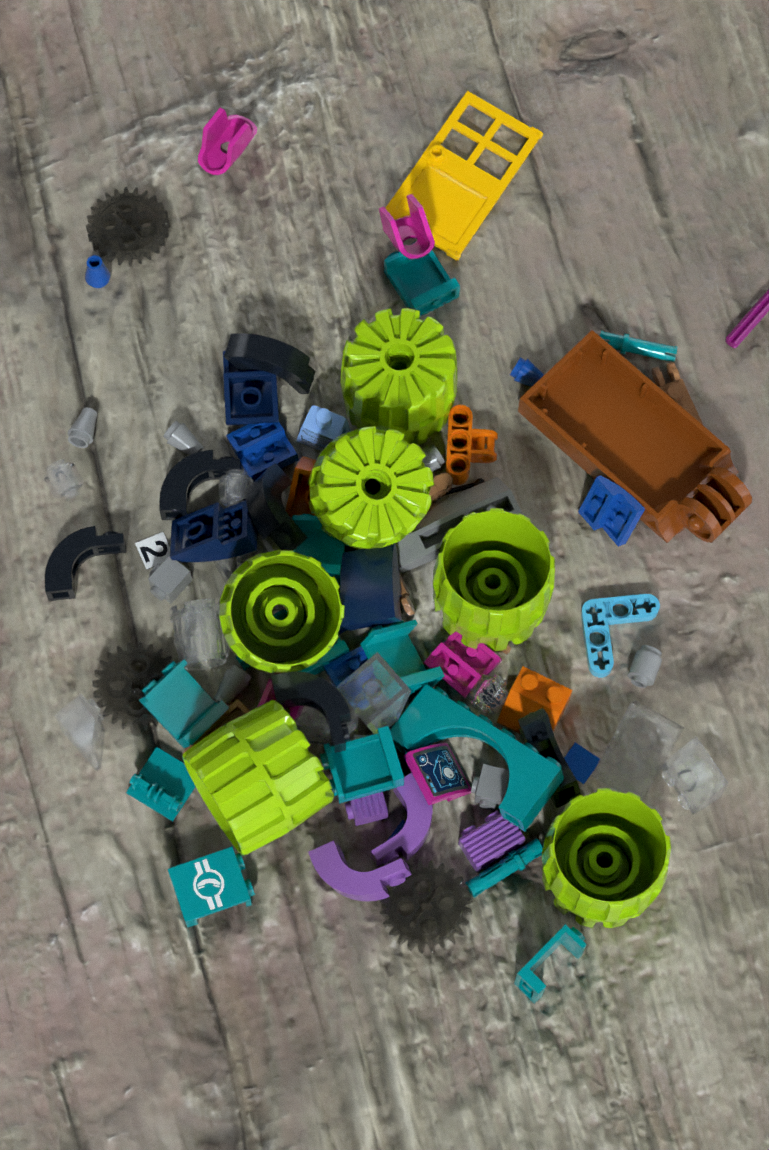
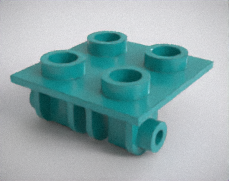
[126,747,196,822]

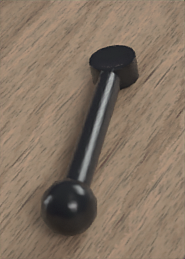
[438,478,485,500]

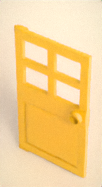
[385,91,544,261]

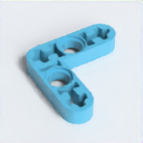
[581,594,660,678]

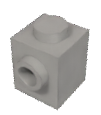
[148,555,192,604]
[471,764,509,810]

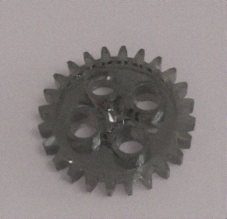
[86,187,170,266]
[92,642,172,731]
[380,860,473,954]

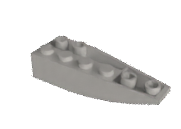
[395,477,522,574]

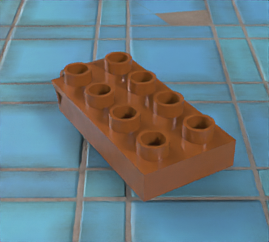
[518,330,752,543]

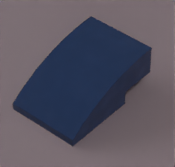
[223,350,279,425]
[170,500,258,562]
[340,544,402,631]

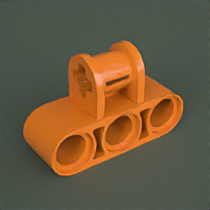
[446,404,498,485]

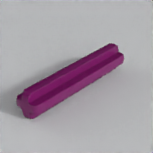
[725,289,769,348]

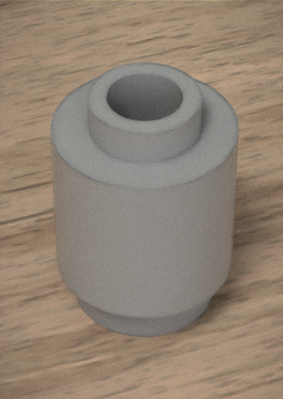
[628,645,662,688]

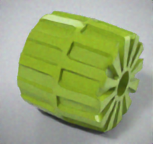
[340,308,458,446]
[308,426,434,549]
[433,508,555,651]
[219,550,345,673]
[182,700,334,856]
[542,788,671,928]

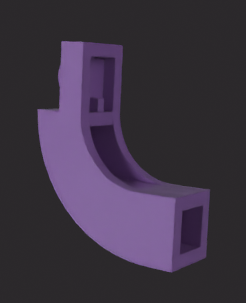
[371,773,432,866]
[308,840,412,901]

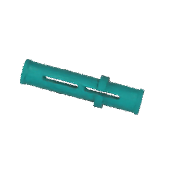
[600,330,678,362]
[465,838,543,898]

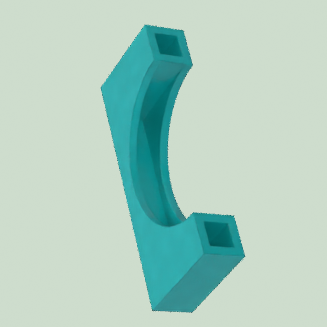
[390,684,564,832]

